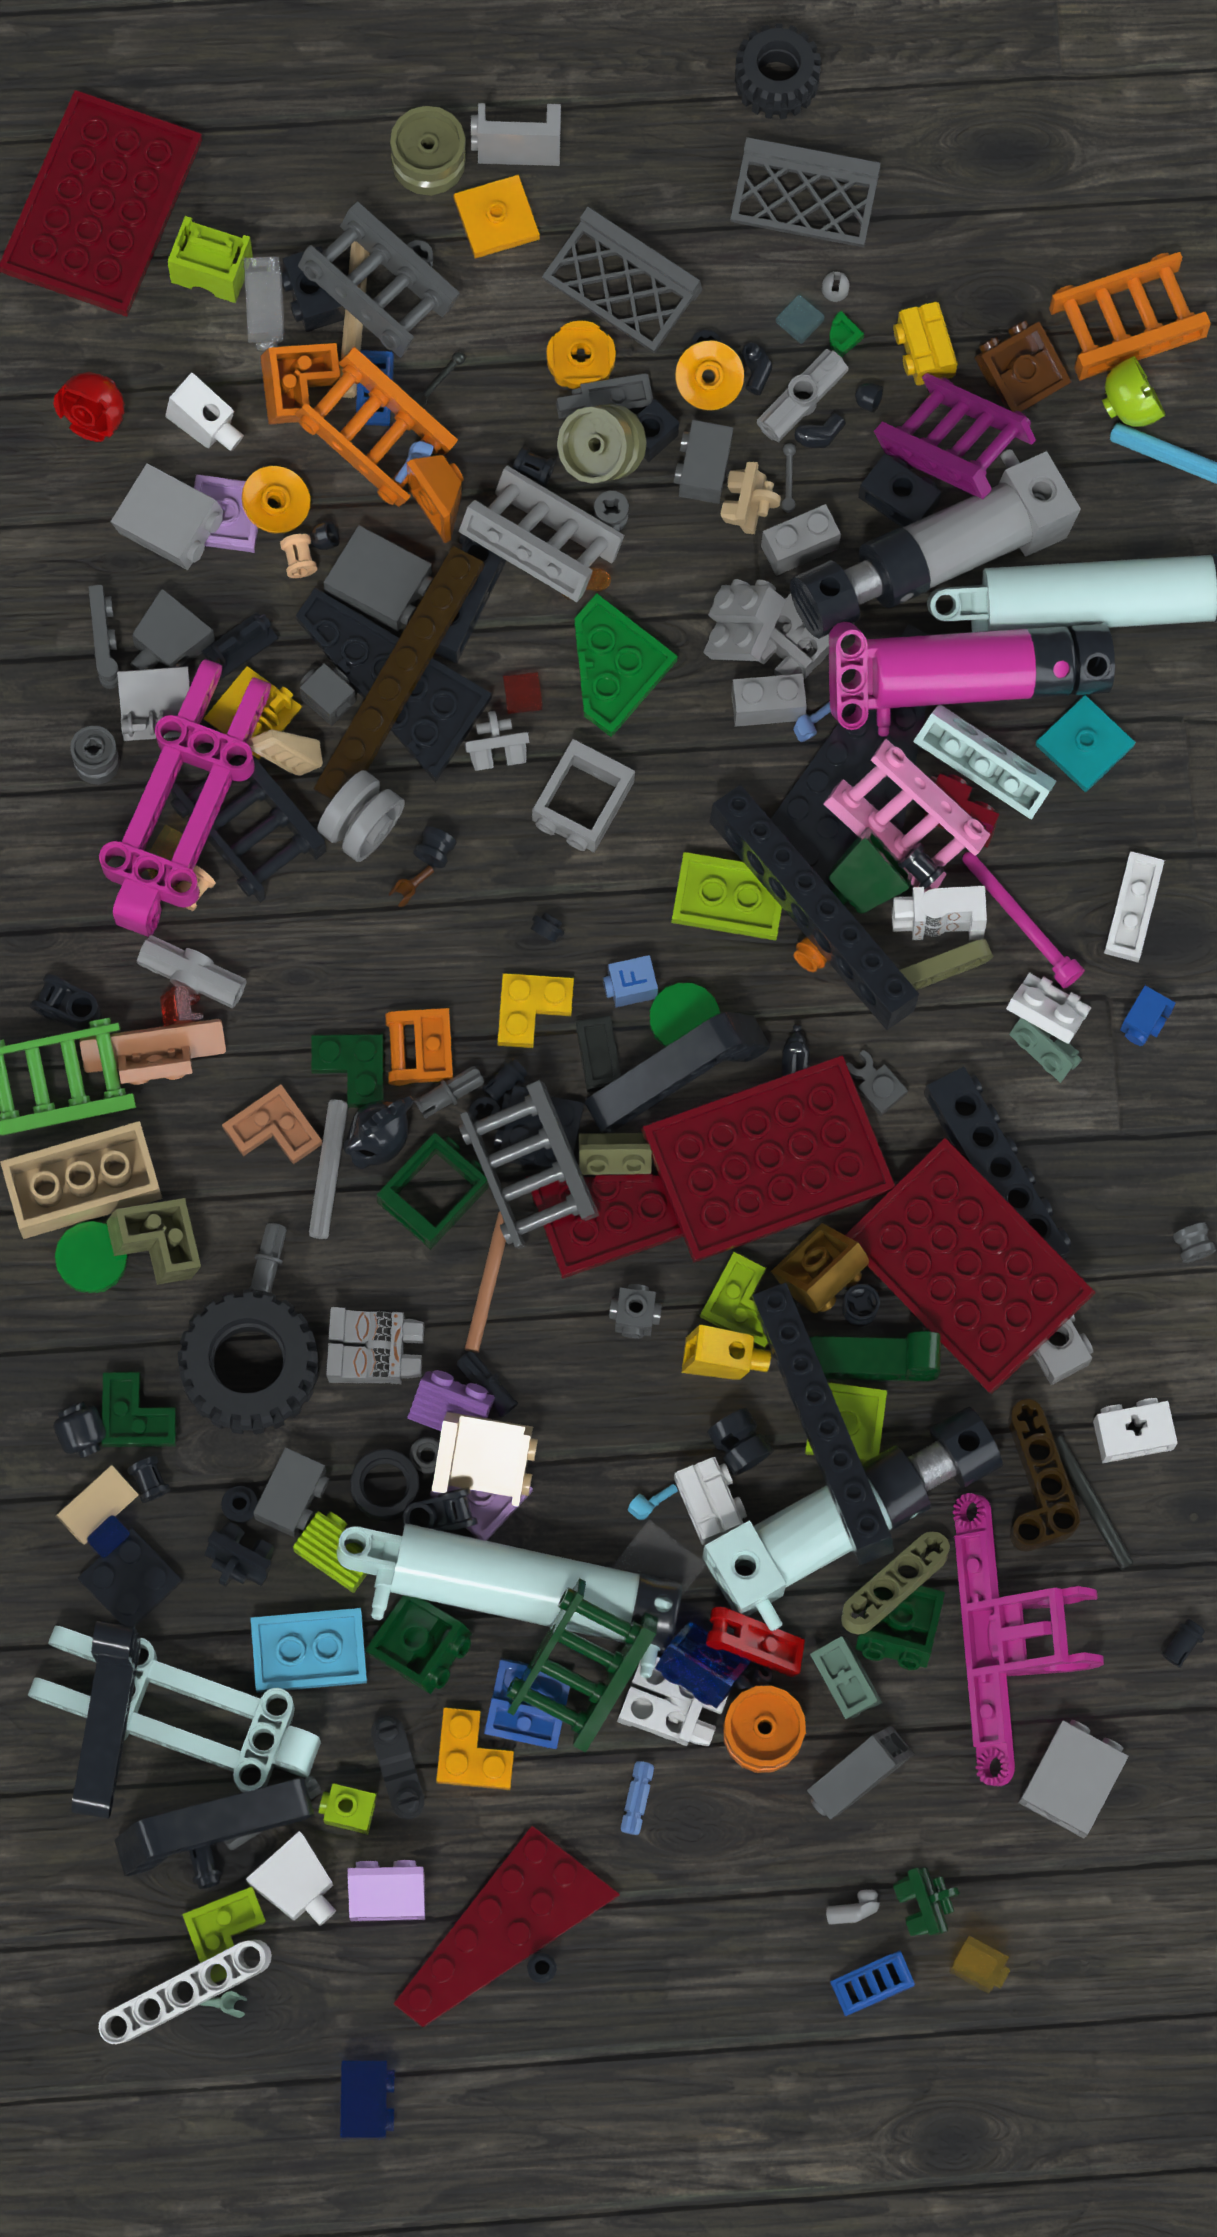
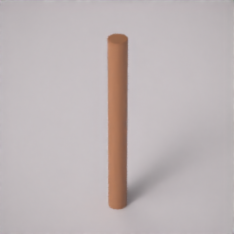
[465,1211,506,1353]

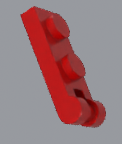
[706,1607,805,1677]

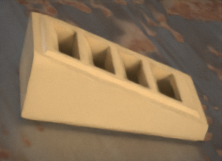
[246,729,323,776]

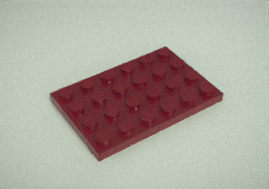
[0,90,202,317]
[642,1055,895,1263]
[845,1138,1096,1394]

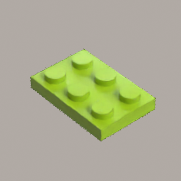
[672,852,782,940]

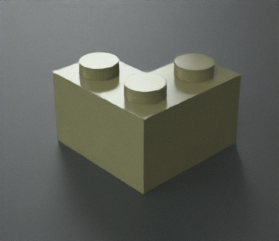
[106,1198,201,1285]

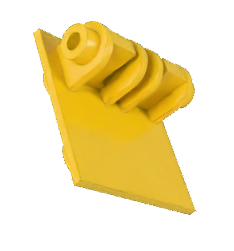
[203,666,302,760]

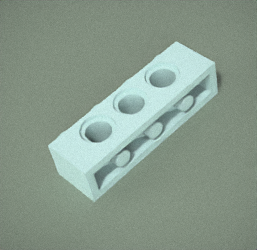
[913,705,1056,819]

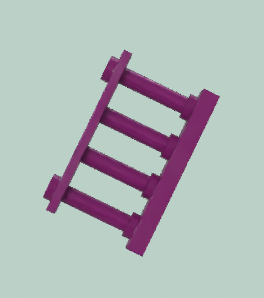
[874,373,1036,499]

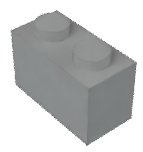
[761,504,841,576]
[731,673,807,727]

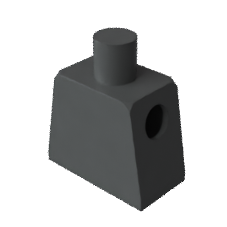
[130,589,215,670]

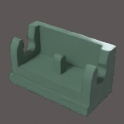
[810,1636,883,1719]

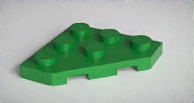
[574,593,678,737]

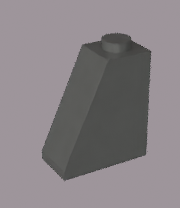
[807,1726,915,1820]

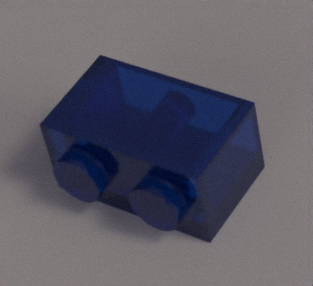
[340,2060,395,2140]

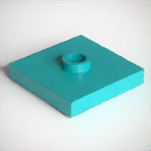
[1036,695,1136,793]

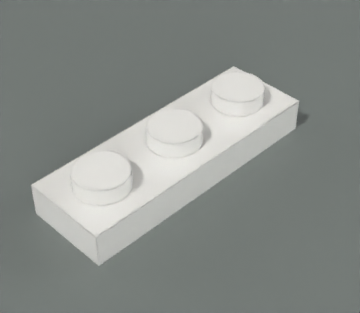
[1104,851,1165,962]

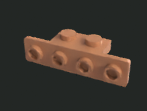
[80,1019,226,1085]

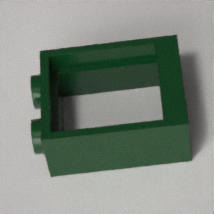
[376,1133,489,1250]

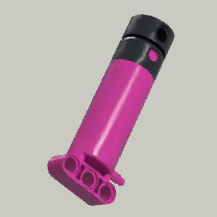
[829,622,1115,736]

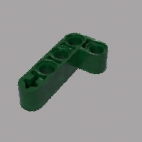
[809,1331,941,1381]

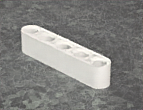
[98,1940,272,2044]

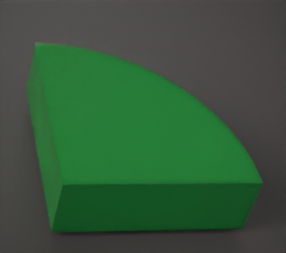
[829,311,864,357]

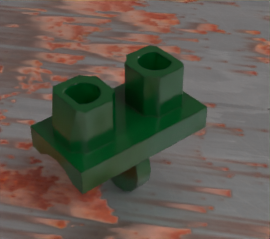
[893,1867,960,1936]

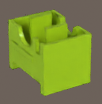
[167,216,253,303]

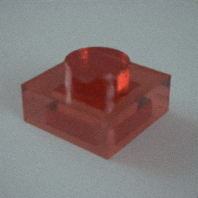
[503,672,542,714]

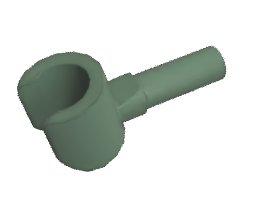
[200,1991,247,2018]

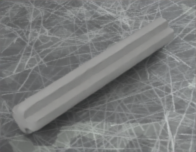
[309,1100,348,1239]

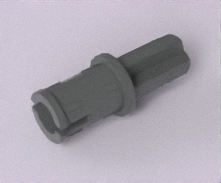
[414,1066,484,1119]
[249,1223,287,1295]

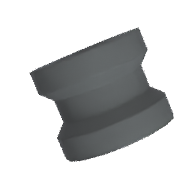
[594,490,629,531]
[1173,1222,1217,1263]

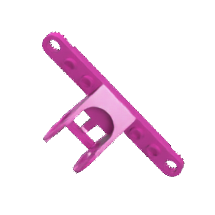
[953,1493,1104,1786]

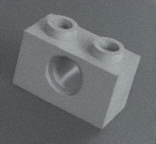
[1033,1315,1093,1385]

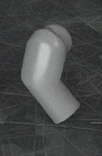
[826,1890,880,1924]

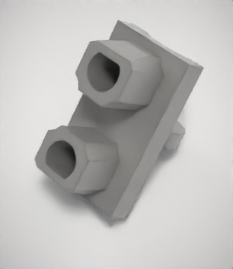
[464,711,530,771]

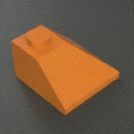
[407,455,464,543]

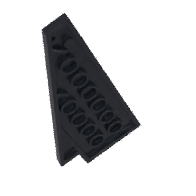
[771,624,926,890]

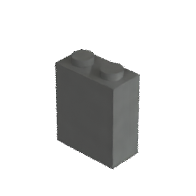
[324,525,434,633]

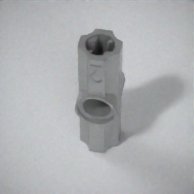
[757,349,848,442]
[137,935,247,1009]

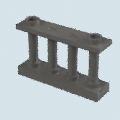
[298,201,460,358]
[459,1080,599,1249]

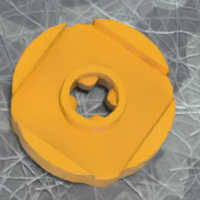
[547,321,616,389]

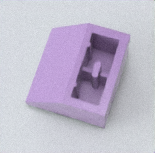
[348,1860,425,1921]

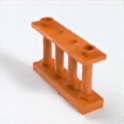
[1049,252,1211,381]
[295,347,458,507]

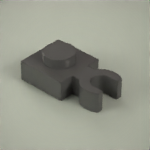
[846,1050,908,1117]

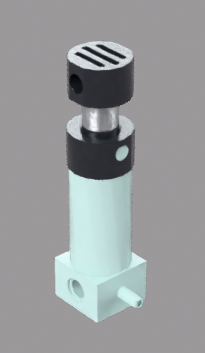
[702,1406,1003,1631]

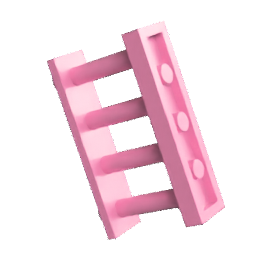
[824,739,990,893]

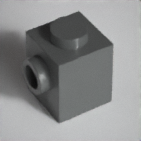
[300,664,356,726]

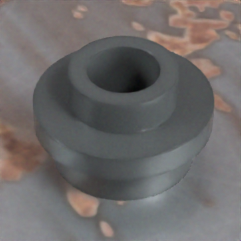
[409,1437,440,1474]

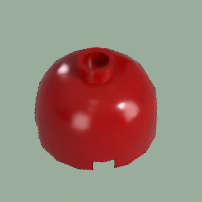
[53,372,125,442]

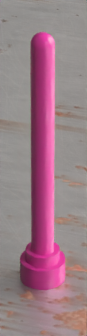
[962,852,1085,989]

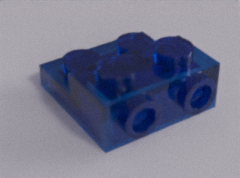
[655,1620,751,1709]

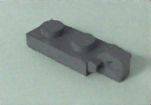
[556,373,654,419]

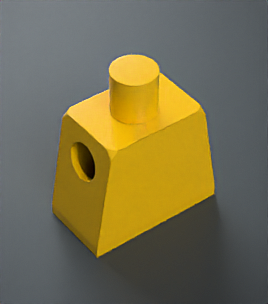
[681,1325,771,1380]

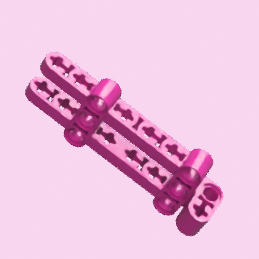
[99,659,271,937]

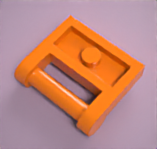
[385,1008,453,1086]

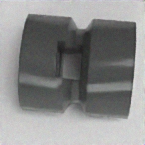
[70,726,120,785]

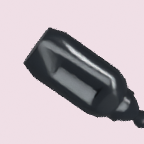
[781,1024,810,1077]

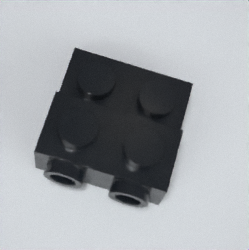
[494,1085,584,1170]

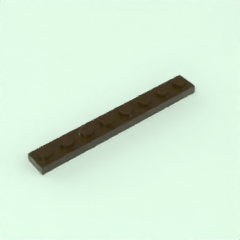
[313,546,485,800]

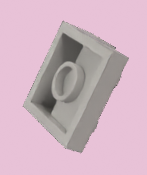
[703,579,786,661]

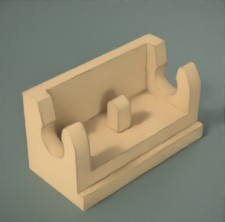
[56,1465,139,1545]

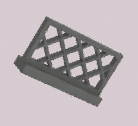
[730,137,881,248]
[542,207,702,353]

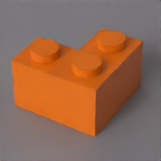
[260,343,340,424]

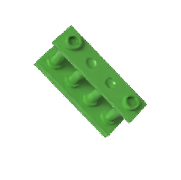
[0,1018,137,1136]

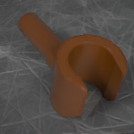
[389,866,434,907]

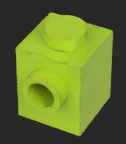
[319,1784,377,1834]

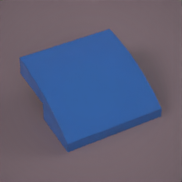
[484,1658,570,1750]

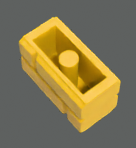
[893,302,958,386]

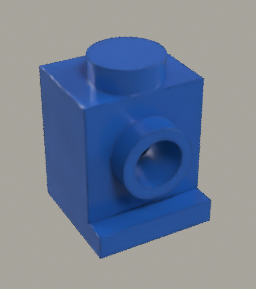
[1120,985,1176,1046]

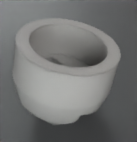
[822,271,850,302]

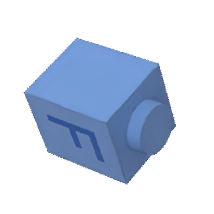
[602,955,658,1007]

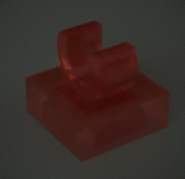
[160,986,203,1026]

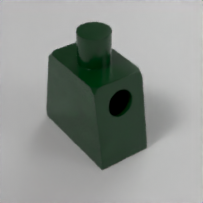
[829,827,913,914]

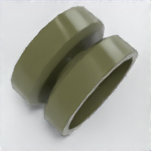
[390,106,466,196]
[557,403,647,484]

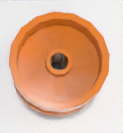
[723,1686,806,1773]

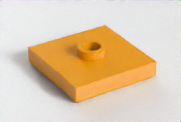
[454,175,540,259]

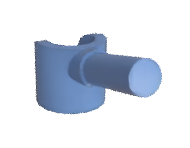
[394,441,433,484]
[793,702,831,742]

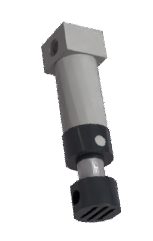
[790,449,1081,639]

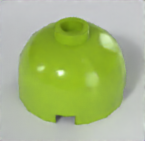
[1102,356,1165,427]

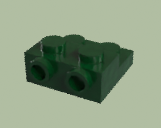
[855,1573,945,1670]
[365,1595,472,1695]

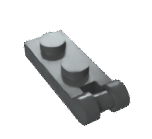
[88,585,119,689]

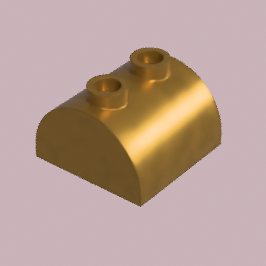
[771,1223,869,1313]

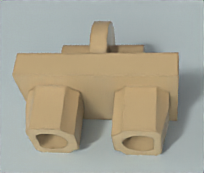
[721,462,781,534]

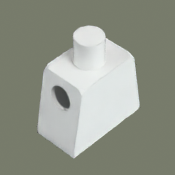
[165,372,244,451]
[246,1831,336,1926]

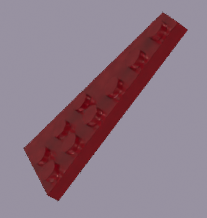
[393,1826,620,2028]

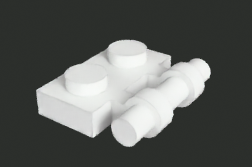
[1006,973,1091,1044]

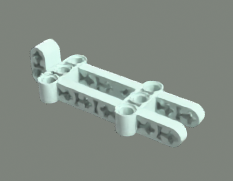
[28,1625,321,1793]

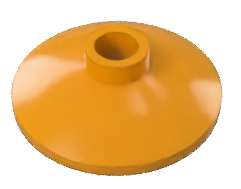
[675,341,744,410]
[241,466,310,533]

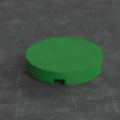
[650,983,720,1047]
[55,1221,128,1293]

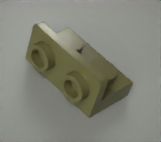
[579,1133,652,1175]

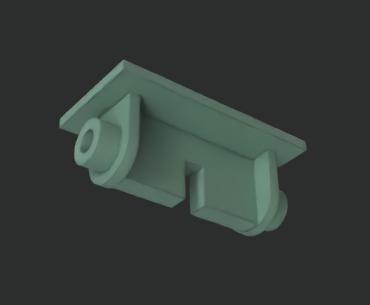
[1009,1018,1082,1083]

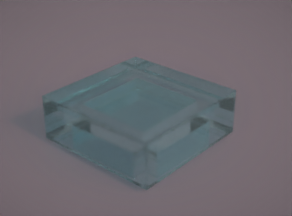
[776,295,825,344]

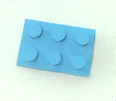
[251,1608,367,1693]

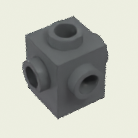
[609,1284,662,1339]

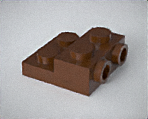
[974,320,1072,412]

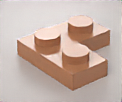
[222,1085,322,1164]

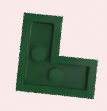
[311,1035,384,1108]
[102,1372,176,1447]

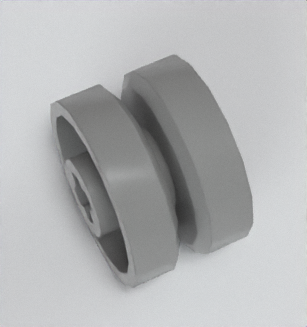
[317,770,405,862]

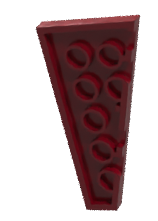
[526,1174,683,1279]

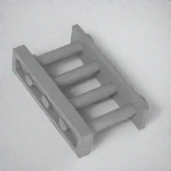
[459,466,625,602]

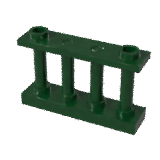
[505,1578,658,1752]

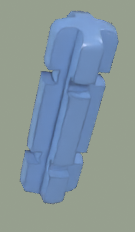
[621,1761,654,1835]

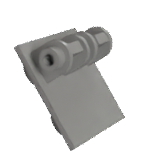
[117,666,190,741]

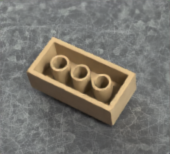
[0,1121,162,1239]

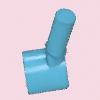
[627,1484,678,1520]

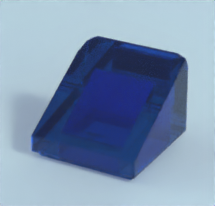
[86,1515,130,1558]

